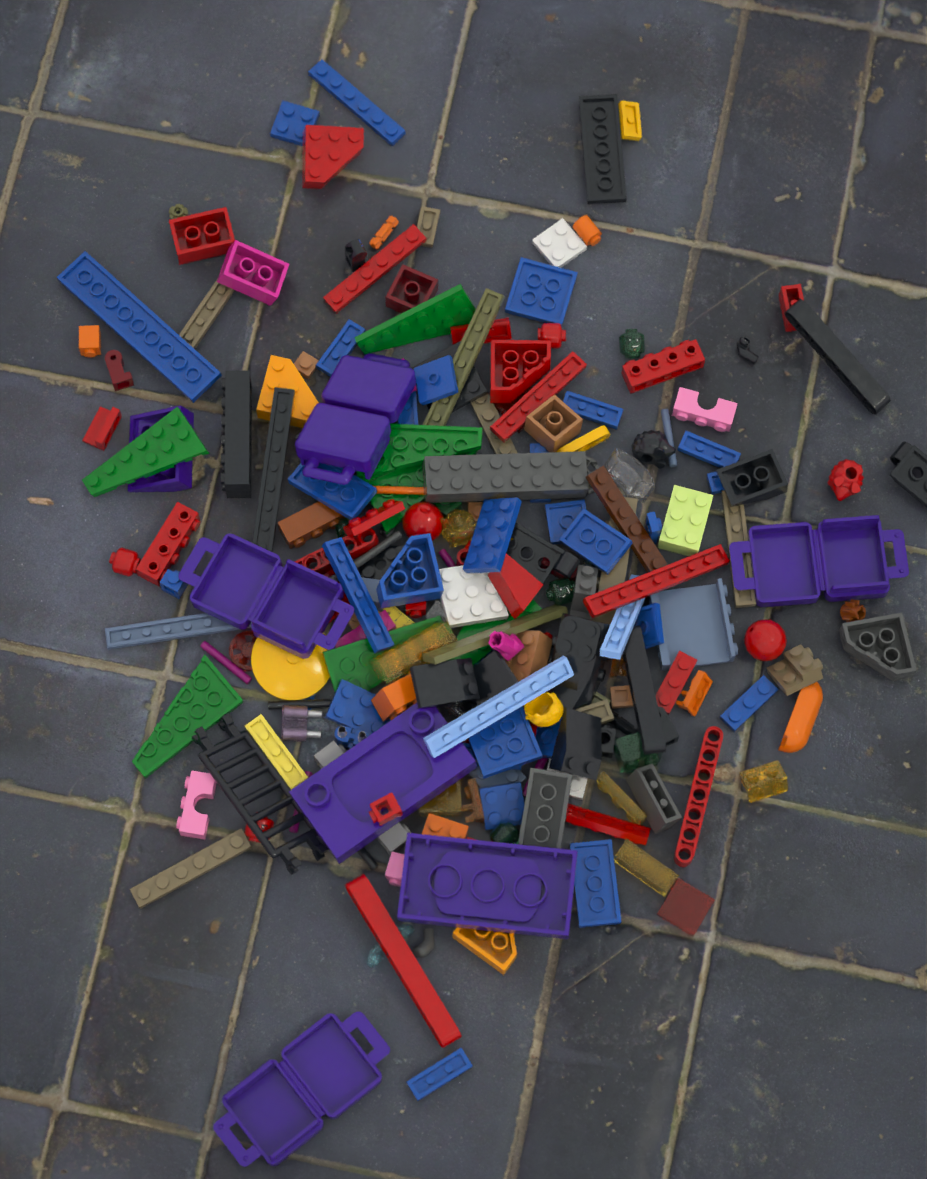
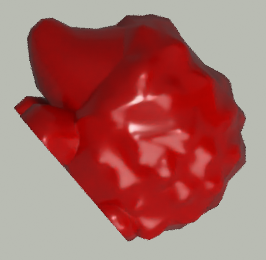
[827,459,864,501]

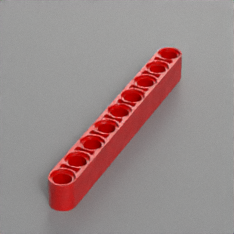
[345,874,462,1048]

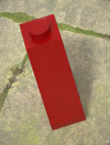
[488,553,544,619]

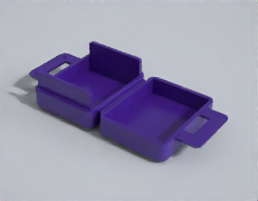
[295,353,416,485]
[729,515,909,607]
[178,533,354,659]
[213,1011,390,1166]

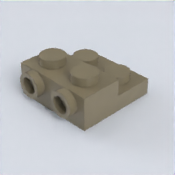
[767,644,823,696]

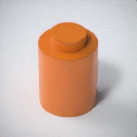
[572,215,602,246]

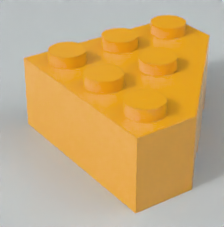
[256,355,319,428]
[452,927,517,975]

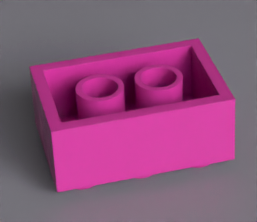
[217,240,289,306]

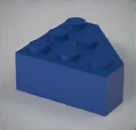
[376,533,444,609]

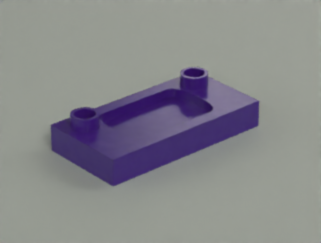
[289,703,477,864]
[397,833,577,939]

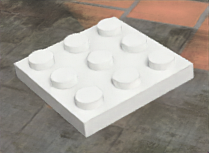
[439,565,509,628]

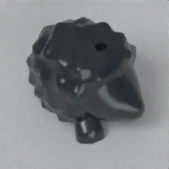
[631,430,676,469]

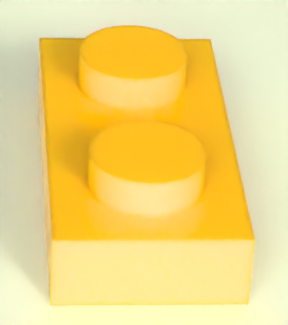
[618,101,642,141]

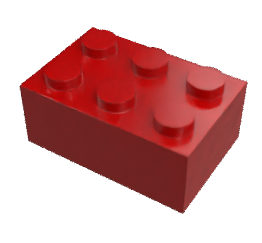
[169,207,235,265]

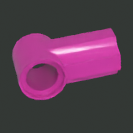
[488,631,524,661]

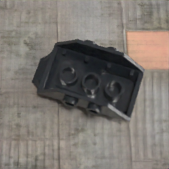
[547,613,610,710]

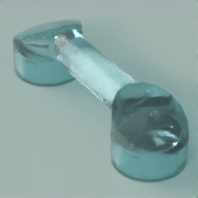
[367,924,415,969]

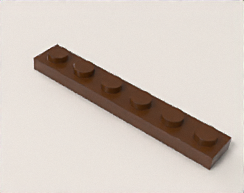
[585,465,668,573]

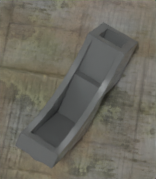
[569,565,598,619]

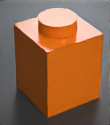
[79,325,101,358]

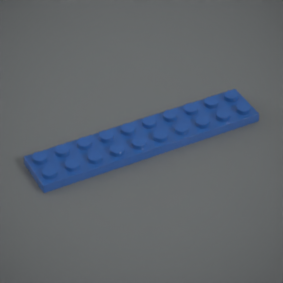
[57,251,222,403]

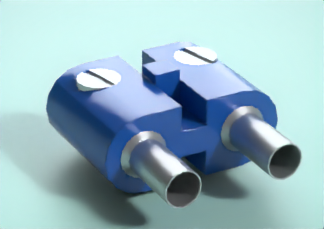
[335,726,369,749]

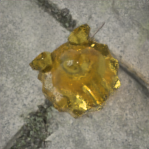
[440,509,476,548]

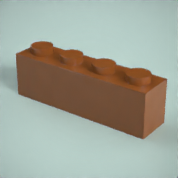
[277,501,349,549]

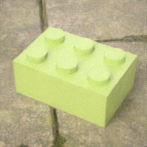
[657,485,713,556]

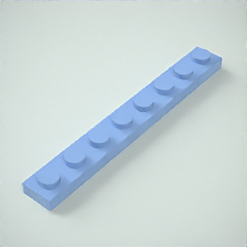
[423,656,574,758]

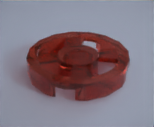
[229,630,257,671]

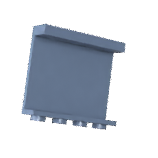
[648,578,738,671]

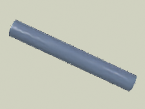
[661,409,677,467]

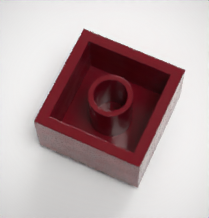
[386,264,438,313]

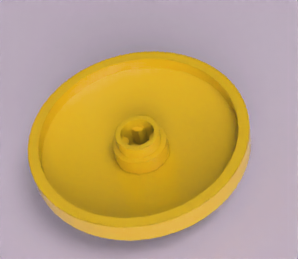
[251,632,330,701]

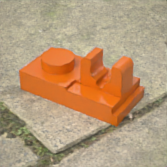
[676,670,713,717]

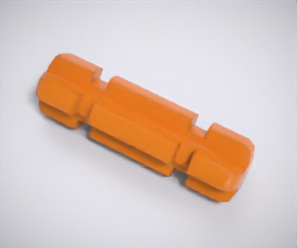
[369,216,399,250]

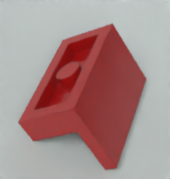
[82,407,122,451]

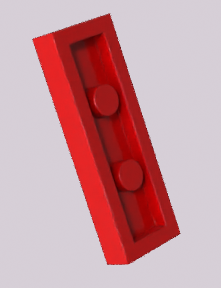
[450,318,512,345]
[343,499,405,536]
[656,650,698,715]

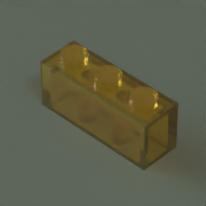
[614,839,679,897]

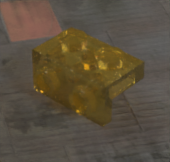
[739,760,788,803]

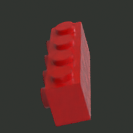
[621,339,705,394]
[136,502,201,587]

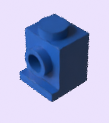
[160,569,188,599]

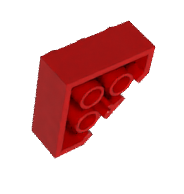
[302,125,364,189]
[490,340,551,403]

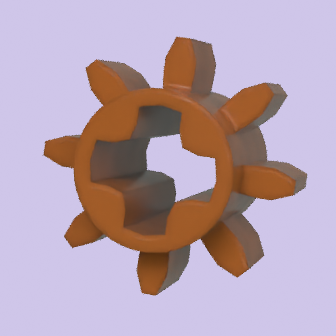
[840,599,866,622]

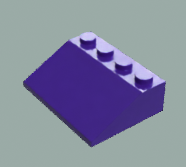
[128,405,194,492]

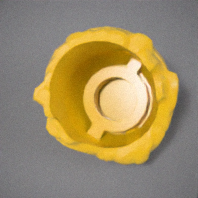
[524,692,564,727]

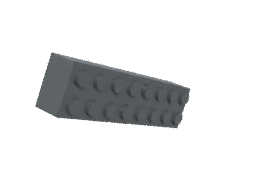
[422,451,589,503]

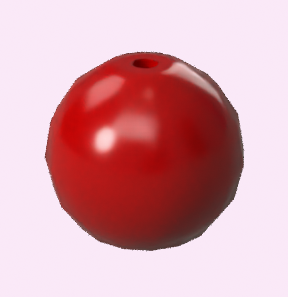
[402,502,444,541]
[744,619,787,661]

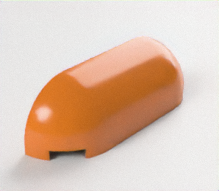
[778,682,823,753]

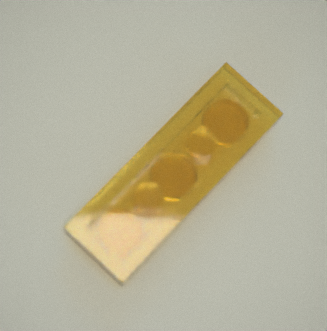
[597,771,647,825]

